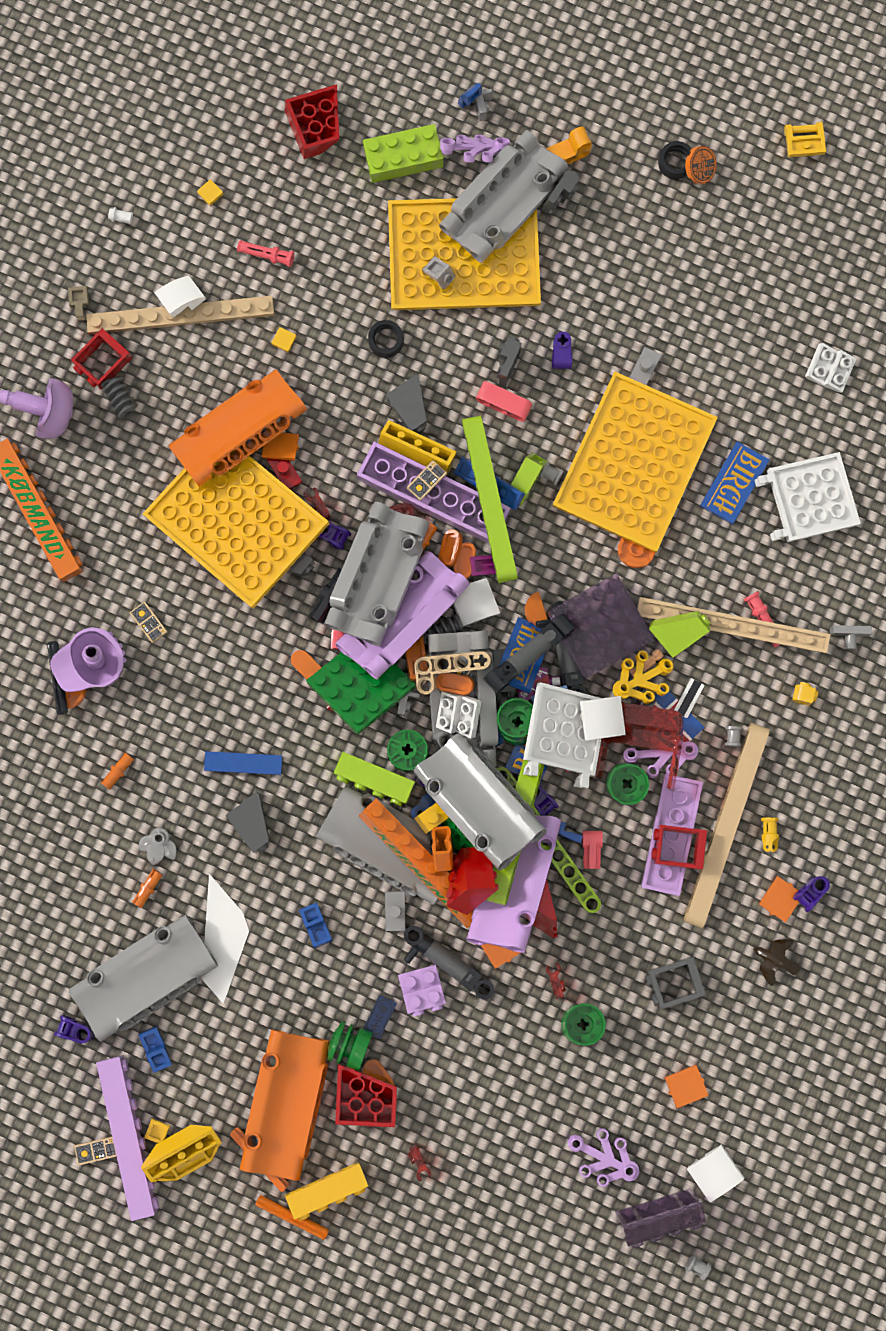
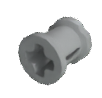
[540,462,564,486]
[725,726,743,747]
[685,1254,711,1281]

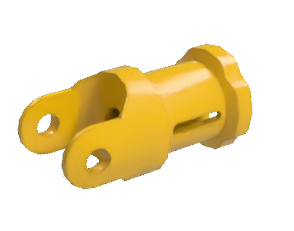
[761,818,779,852]

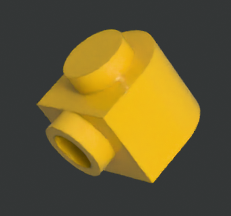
[792,682,818,706]

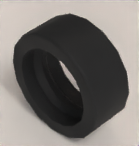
[658,141,691,180]
[368,320,404,358]

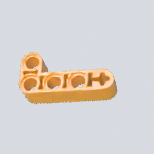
[545,126,592,164]

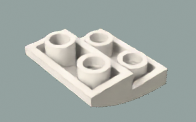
[154,276,206,318]
[805,343,856,393]
[453,578,500,627]
[436,691,482,739]
[580,696,626,740]
[687,1144,744,1202]

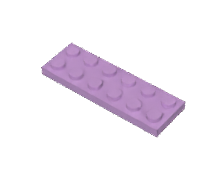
[641,774,703,896]

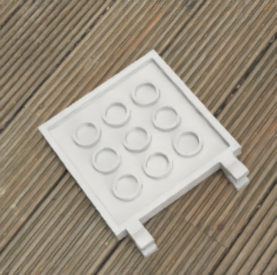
[754,452,861,542]
[523,682,601,788]

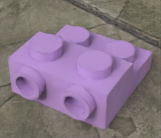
[398,965,446,1016]

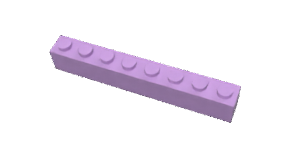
[96,1055,159,1221]

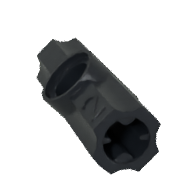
[309,567,342,625]

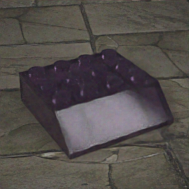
[547,573,654,679]
[615,1189,706,1248]

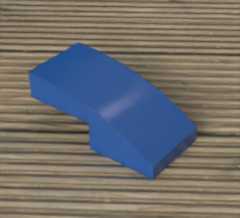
[458,83,482,108]
[558,822,583,843]
[299,903,333,948]
[138,1026,172,1073]

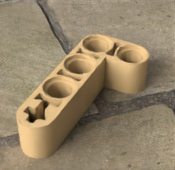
[415,651,493,694]

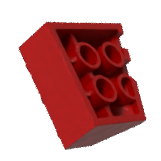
[284,84,339,159]
[446,847,499,915]
[533,880,558,938]
[335,1063,397,1127]

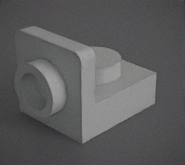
[474,89,493,121]
[422,256,455,289]
[397,690,420,717]

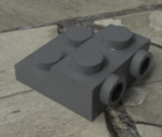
[541,170,581,214]
[497,336,522,388]

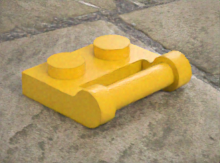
[784,122,826,158]

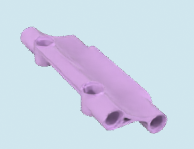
[335,551,470,679]
[467,815,561,953]

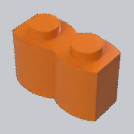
[431,826,454,872]

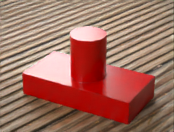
[267,458,303,490]

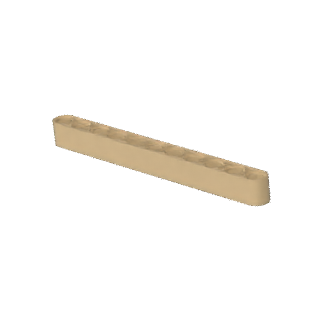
[684,723,770,928]

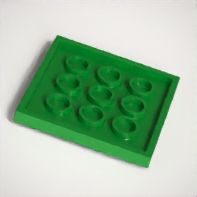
[306,652,416,735]

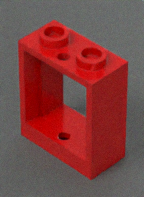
[71,328,132,390]
[651,825,707,870]

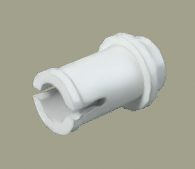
[108,207,133,224]

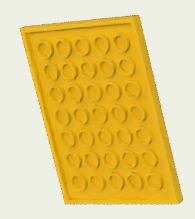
[388,198,541,311]
[552,371,718,553]
[143,450,330,609]

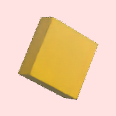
[197,179,224,206]
[271,327,297,353]
[144,1118,171,1143]

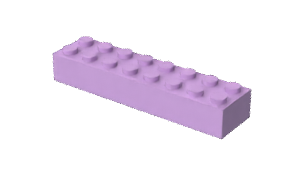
[357,442,511,544]

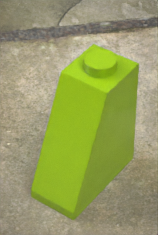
[511,452,548,506]
[649,611,711,657]

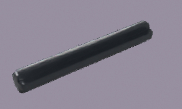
[47,641,68,715]

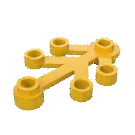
[613,650,673,704]

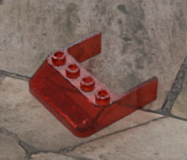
[595,702,684,792]

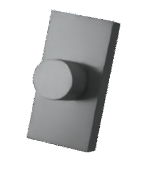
[629,347,661,385]
[830,625,872,650]
[385,892,405,931]

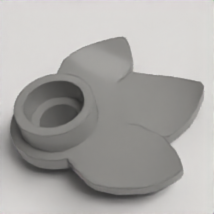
[138,827,177,865]

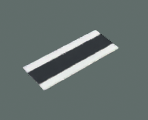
[674,678,705,718]

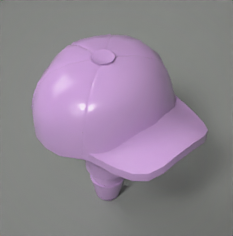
[0,378,74,439]
[50,627,127,692]

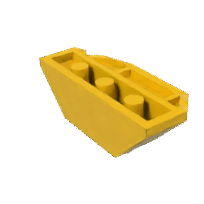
[141,1125,222,1182]

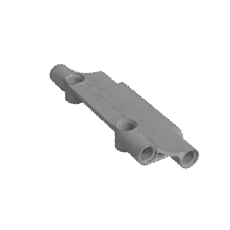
[439,130,569,263]
[324,502,430,646]
[427,631,498,767]
[414,733,547,870]
[316,784,456,905]
[69,914,218,1042]

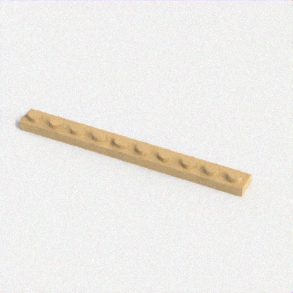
[86,296,275,335]
[636,597,831,653]

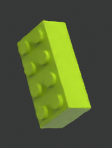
[363,124,443,183]
[334,752,415,807]

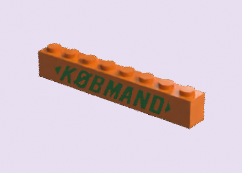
[0,438,83,582]
[358,798,473,928]

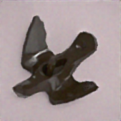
[753,939,800,986]

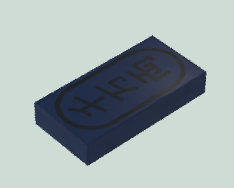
[364,995,397,1039]

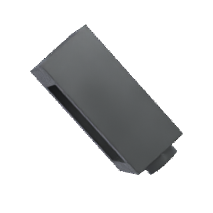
[645,956,706,1009]

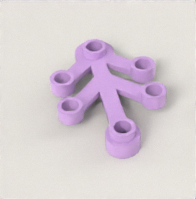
[440,135,511,162]
[623,727,698,778]
[568,1128,639,1187]

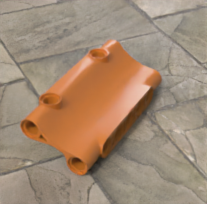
[168,369,307,487]
[239,1029,330,1181]

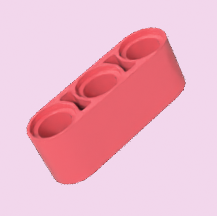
[475,381,533,422]

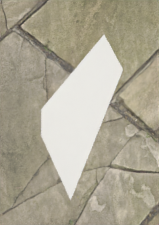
[202,874,249,1004]

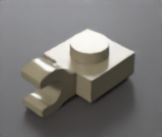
[68,286,89,321]

